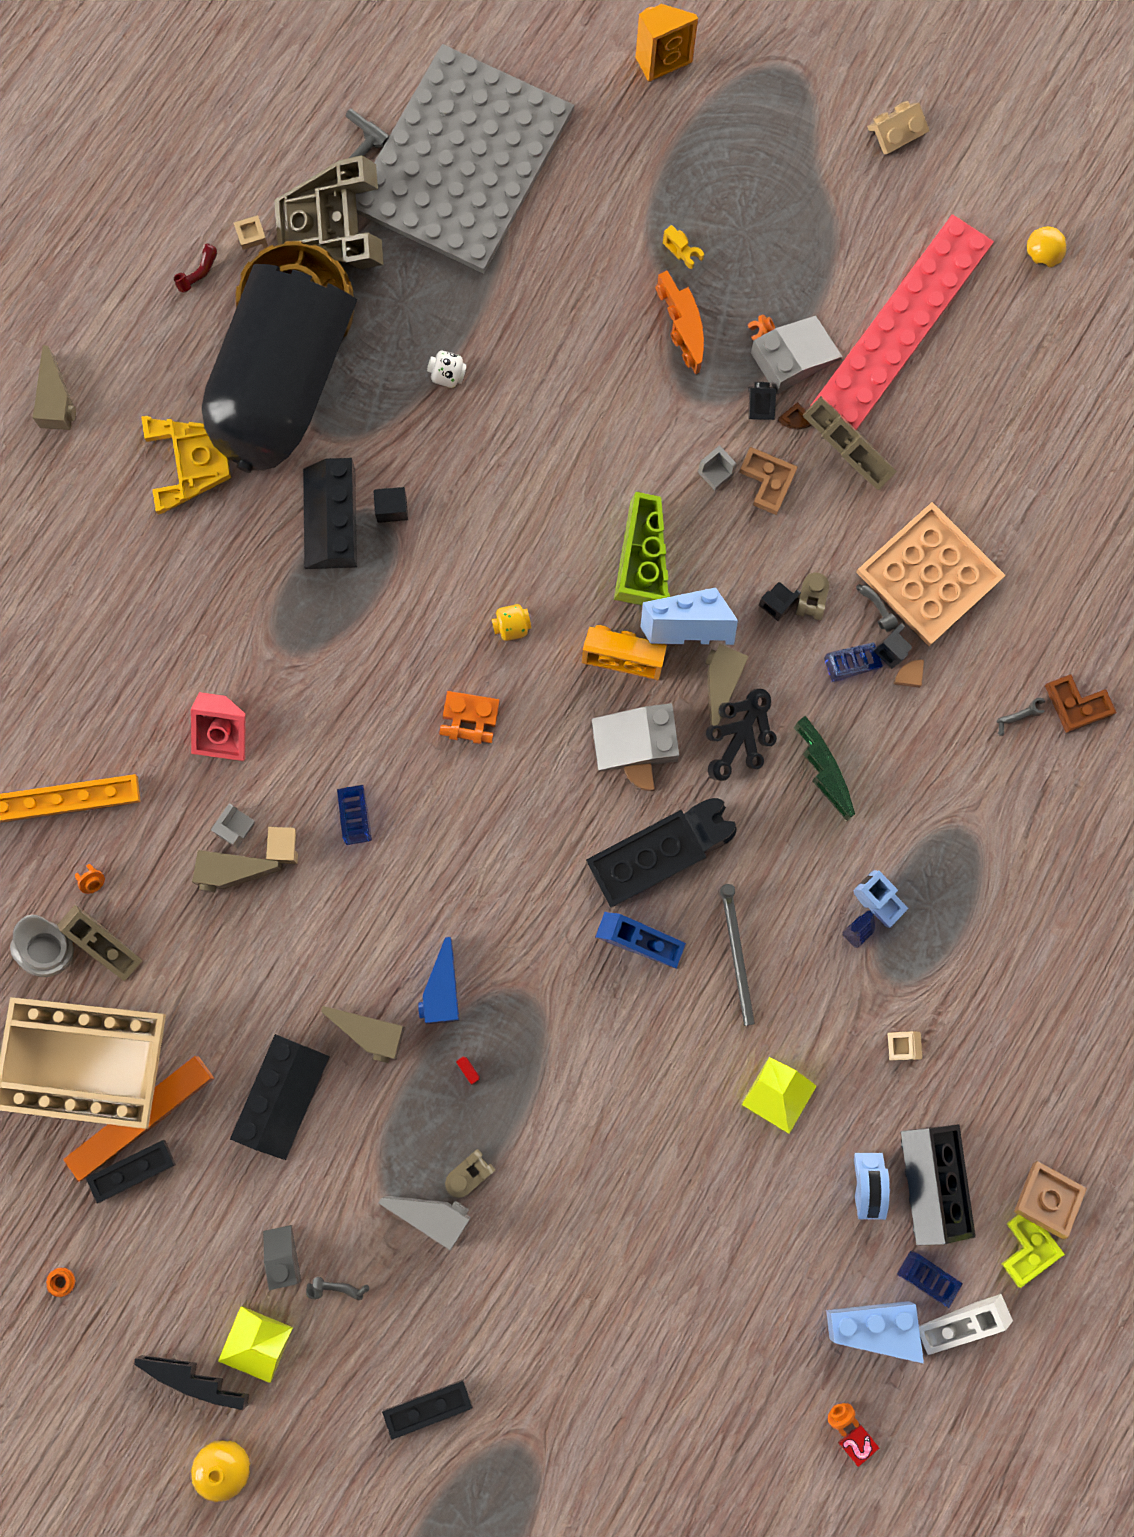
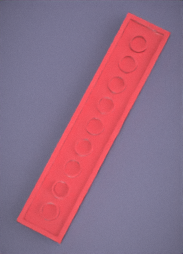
[811,214,994,430]

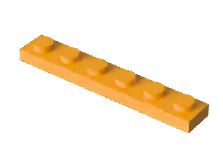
[0,774,141,823]

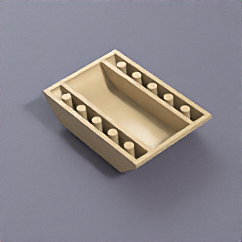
[0,997,166,1129]

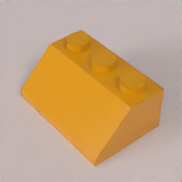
[635,4,698,82]
[582,625,667,680]

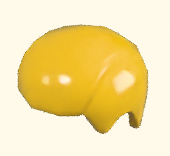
[1027,226,1066,268]

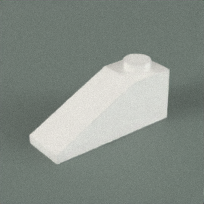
[919,1294,1013,1355]

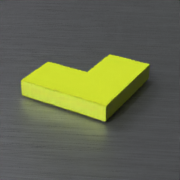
[1001,1215,1065,1288]

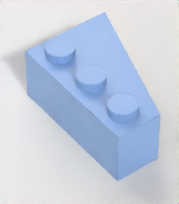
[640,588,738,645]
[826,1301,924,1364]

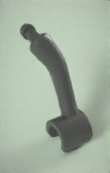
[856,584,898,632]
[996,697,1045,736]
[306,1277,369,1300]

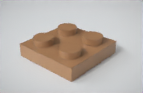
[1014,1161,1087,1240]

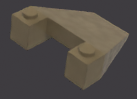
[274,156,384,269]

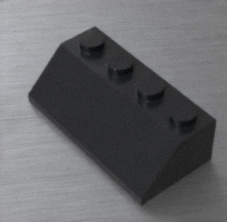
[303,458,357,569]
[230,1034,330,1160]
[901,1124,976,1245]

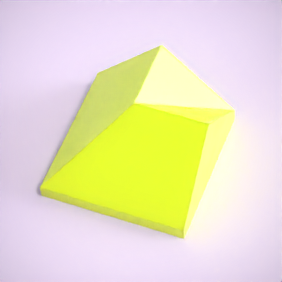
[741,1057,817,1134]
[218,1306,293,1383]

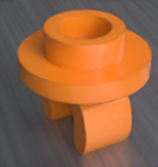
[748,314,775,341]
[75,864,105,894]
[827,1403,859,1437]

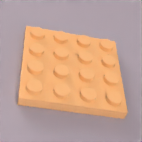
[856,502,1006,646]

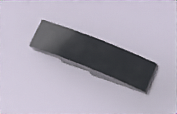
[134,1355,249,1410]

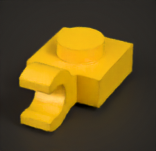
[663,225,704,269]

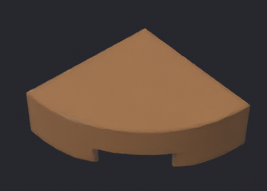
[894,660,924,688]
[624,763,654,791]

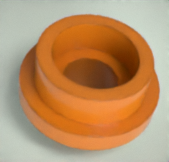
[46,1267,75,1297]

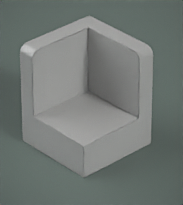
[698,445,737,491]
[211,803,255,848]

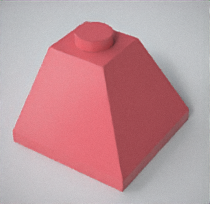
[191,692,245,761]

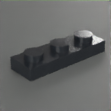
[86,1140,176,1204]
[382,1379,473,1440]

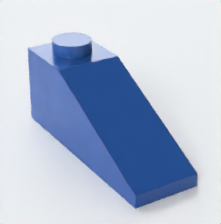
[595,912,686,969]
[418,937,459,1024]

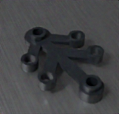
[706,689,777,781]

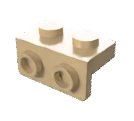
[867,101,930,154]

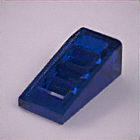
[824,642,883,682]
[337,785,372,845]
[842,910,875,948]
[897,1251,963,1308]

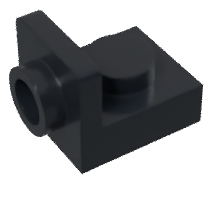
[748,382,776,420]

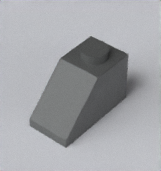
[263,1225,302,1290]

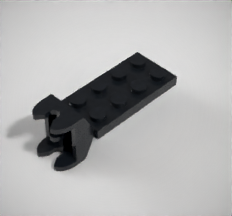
[586,798,737,908]

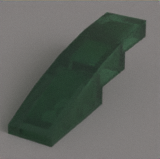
[794,716,855,821]

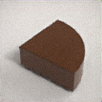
[778,402,811,429]

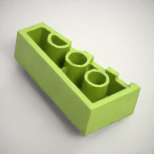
[614,492,670,606]

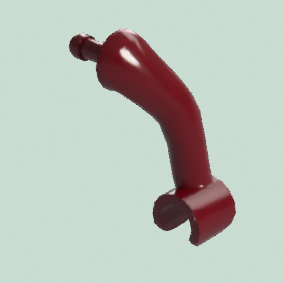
[174,243,217,293]

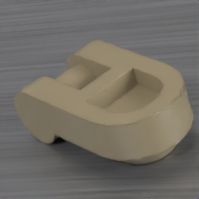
[796,573,829,621]
[445,1149,495,1198]

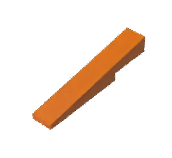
[63,1056,215,1182]

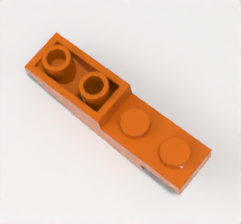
[656,270,704,374]

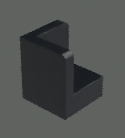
[373,487,408,523]
[759,582,802,622]
[873,623,912,669]

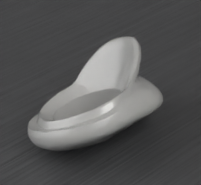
[10,915,74,977]

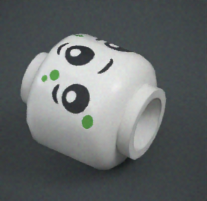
[427,350,466,388]

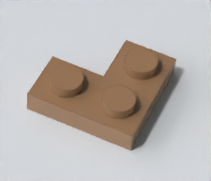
[739,447,798,515]

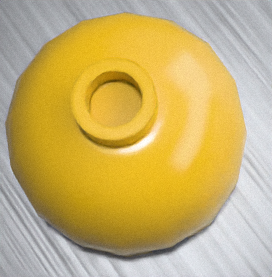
[191,1440,250,1502]

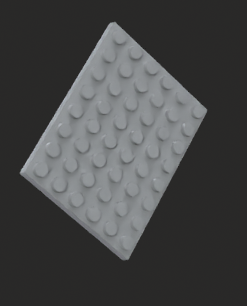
[356,44,574,274]

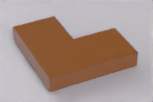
[1045,674,1117,733]

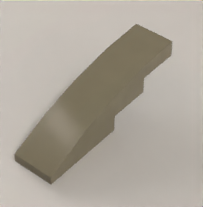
[803,396,897,490]

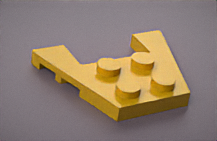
[141,416,231,514]

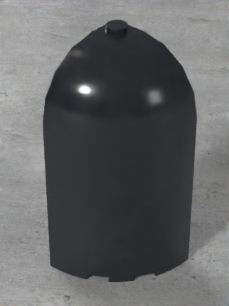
[201,264,358,473]

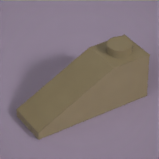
[33,345,76,430]
[705,644,749,733]
[192,850,282,893]
[57,904,143,982]
[321,1006,405,1063]

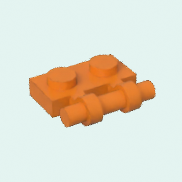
[439,691,500,744]

